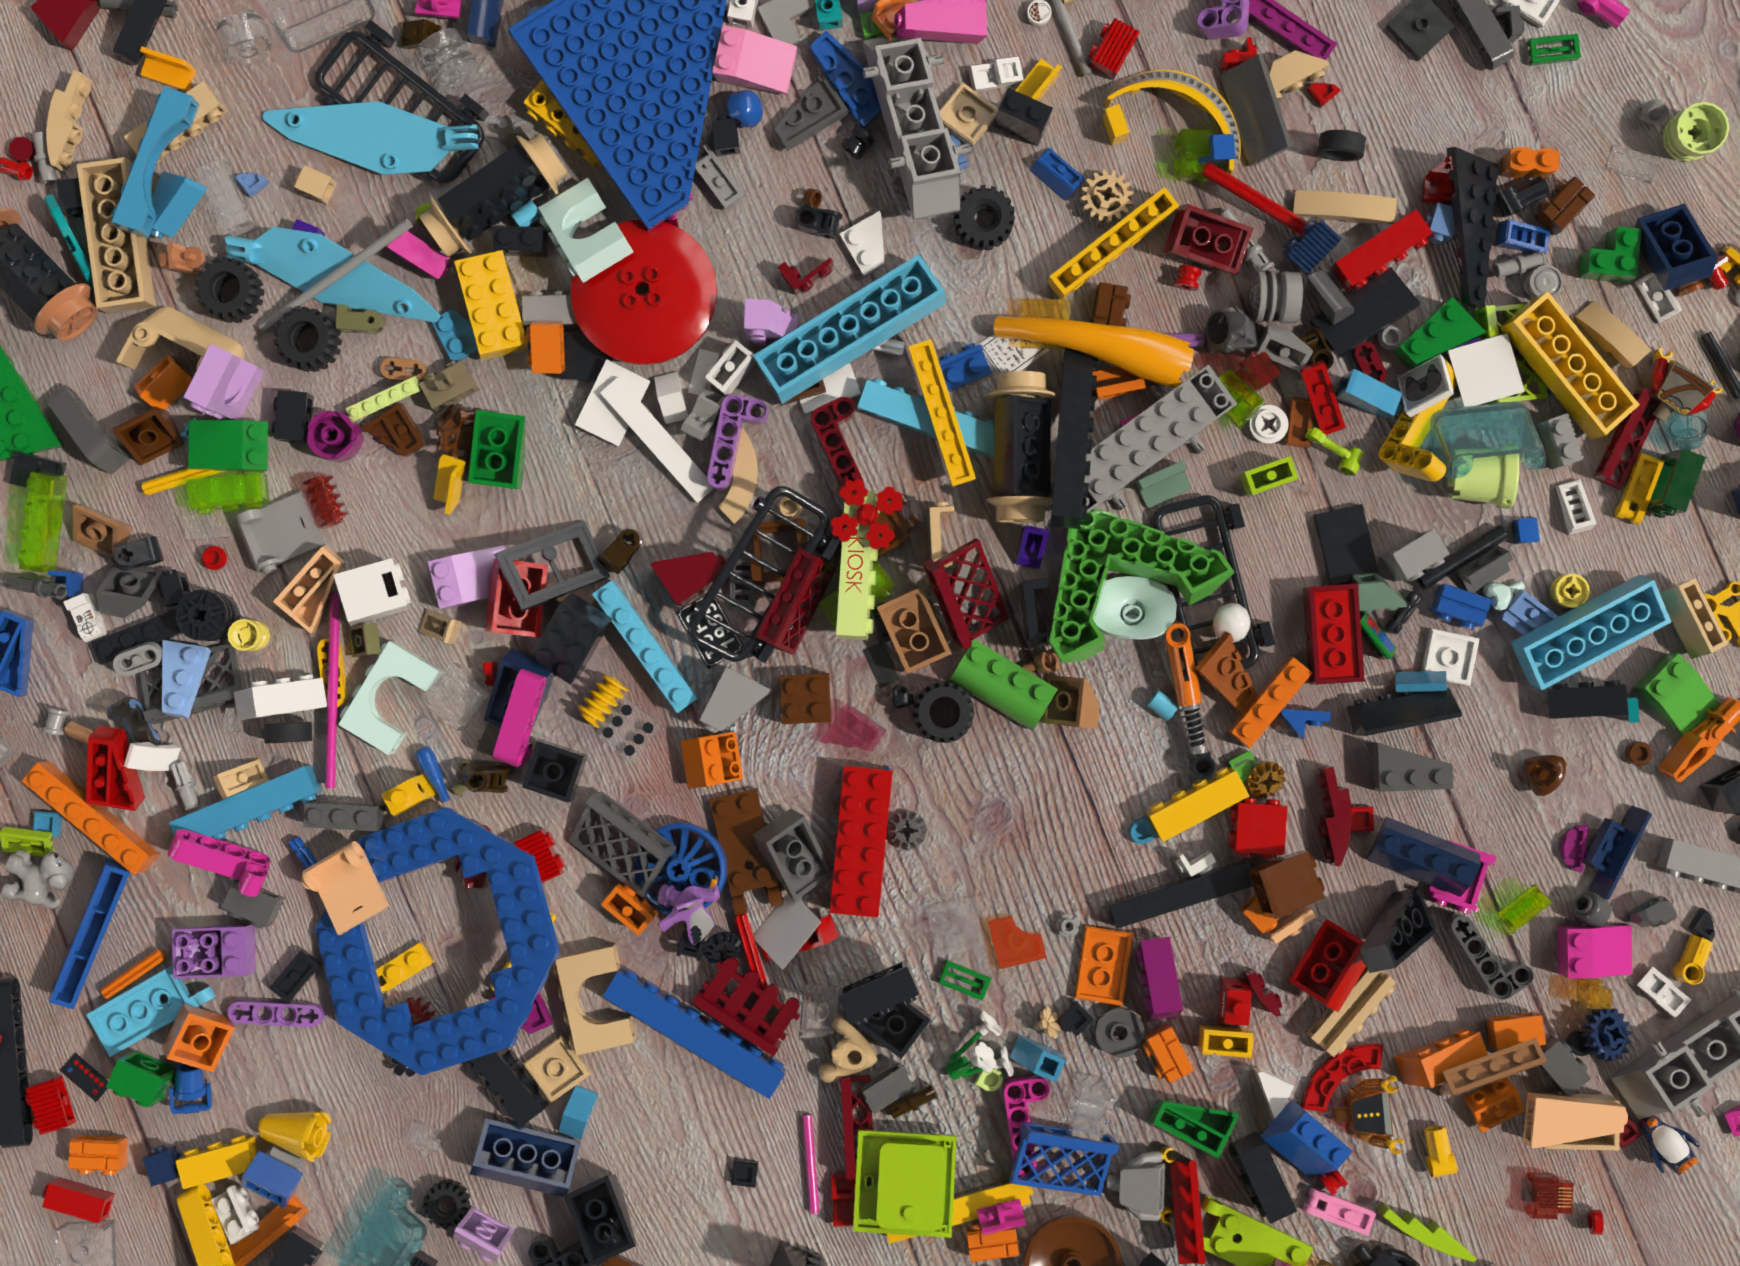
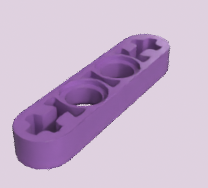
[227,1000,326,1027]

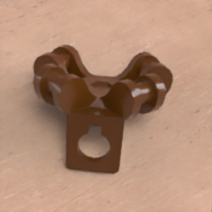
[436,405,479,471]

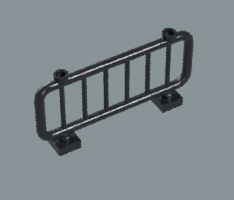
[315,19,489,183]
[687,486,841,663]
[1152,495,1275,679]

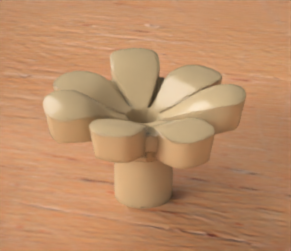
[1033,1007,1060,1039]

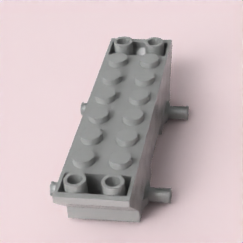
[862,36,971,221]
[1050,365,1237,513]
[1610,986,1740,1119]

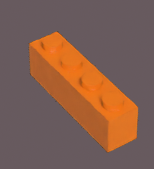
[1226,657,1312,748]

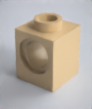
[294,165,337,204]

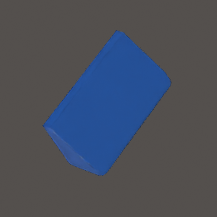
[1031,148,1085,201]

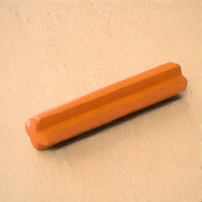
[100,949,167,999]

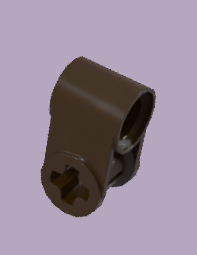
[1296,326,1334,371]
[599,529,643,575]
[460,763,510,793]

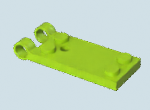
[1201,1195,1313,1266]

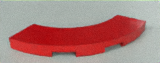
[1301,1043,1383,1112]

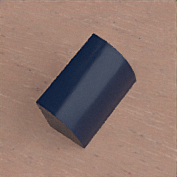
[466,0,503,47]

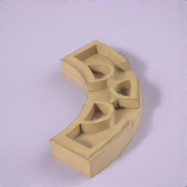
[718,427,758,524]

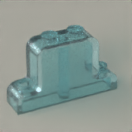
[337,1178,427,1266]

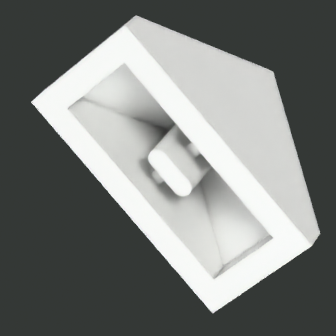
[654,372,689,425]
[1253,1067,1294,1119]

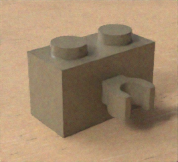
[419,360,480,412]

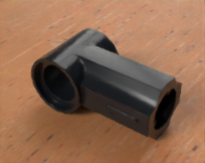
[1496,176,1549,218]

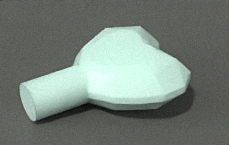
[1483,581,1525,611]

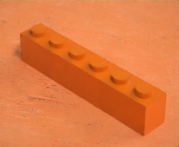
[22,761,160,875]

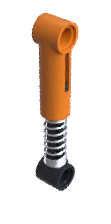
[1164,621,1216,779]

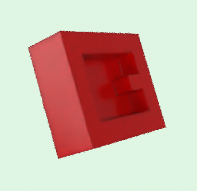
[1220,37,1257,71]

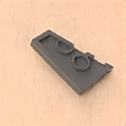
[774,72,849,151]

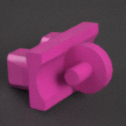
[415,0,462,19]
[977,1199,1026,1236]

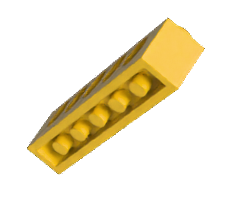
[1047,187,1180,301]

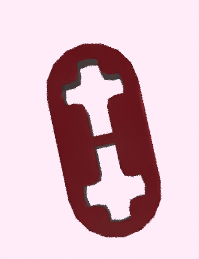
[1352,342,1386,383]

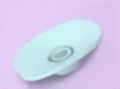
[1094,576,1177,639]

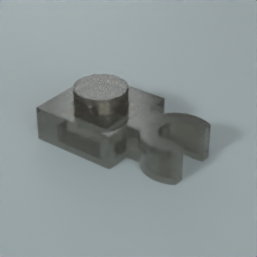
[494,115,530,154]

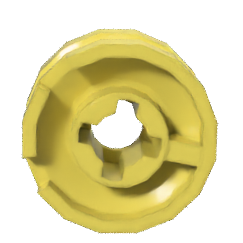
[1549,574,1590,608]

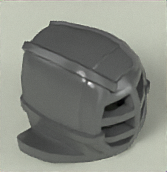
[1204,307,1257,355]

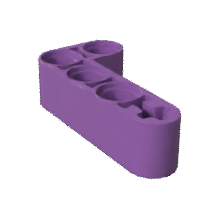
[1197,0,1249,40]
[708,395,769,491]

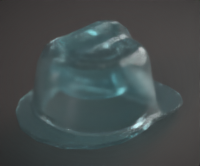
[1667,409,1710,451]

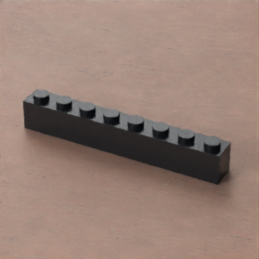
[1050,348,1098,529]

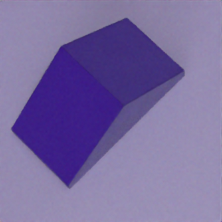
[1016,525,1049,569]

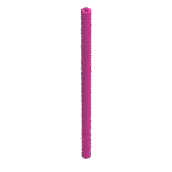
[325,593,340,788]

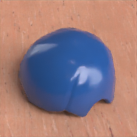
[727,90,763,128]

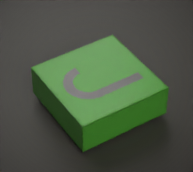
[860,10,884,39]
[1227,750,1258,782]

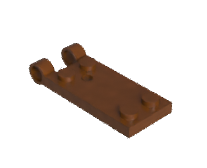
[709,788,783,916]

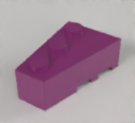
[1136,937,1183,1021]

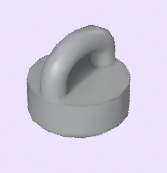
[1641,99,1669,125]

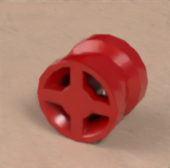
[1174,265,1202,291]
[1317,1170,1348,1196]

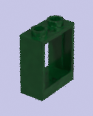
[1647,448,1706,518]

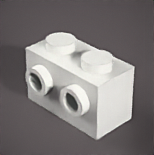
[705,340,756,396]

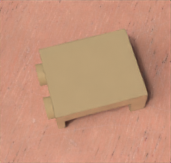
[928,502,957,569]

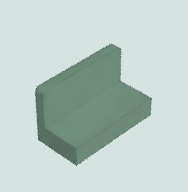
[1136,460,1191,508]

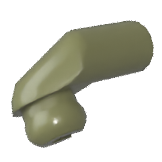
[451,760,476,796]

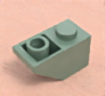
[1352,573,1406,612]

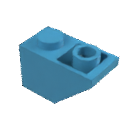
[1010,1034,1066,1082]

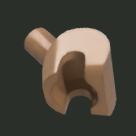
[1022,648,1061,674]

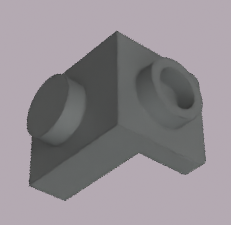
[1492,3,1525,42]

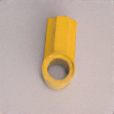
[1673,934,1713,985]
[1423,1125,1458,1178]

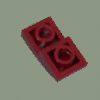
[1242,968,1282,1017]

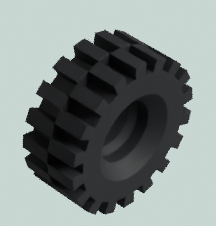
[953,185,1015,251]

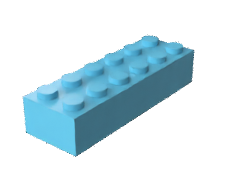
[1511,575,1671,690]

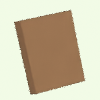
[73,504,133,558]

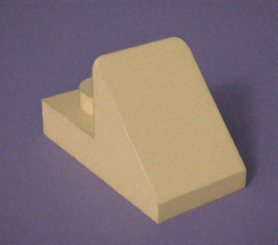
[213,759,269,799]

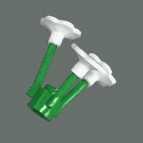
[945,1010,1014,1080]

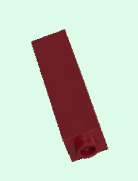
[30,0,101,51]

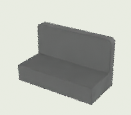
[1456,545,1513,593]
[859,1063,914,1114]

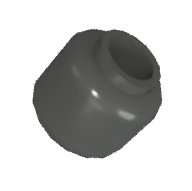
[1573,891,1611,927]

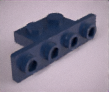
[1584,806,1652,900]

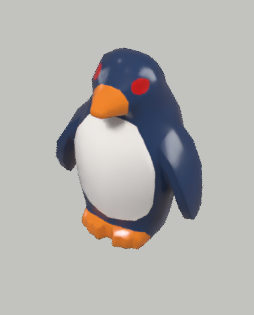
[1641,1115,1700,1176]

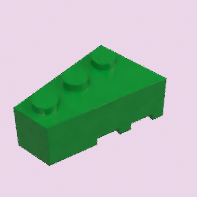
[1392,297,1486,369]
[1147,1099,1240,1159]

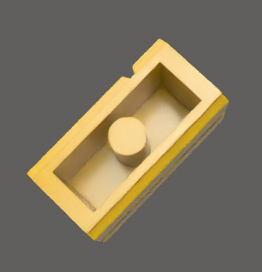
[1198,1025,1253,1058]

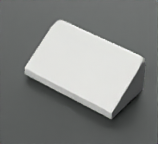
[1635,272,1683,323]

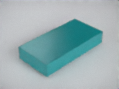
[1626,696,1640,723]

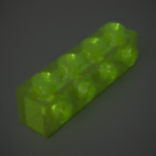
[18,472,68,573]

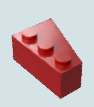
[86,725,145,811]

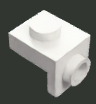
[1175,851,1217,877]

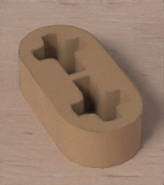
[380,357,429,383]

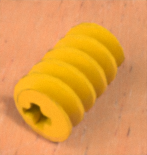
[577,674,629,728]

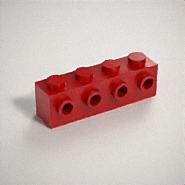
[1331,209,1433,292]

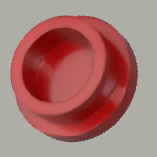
[202,546,227,570]

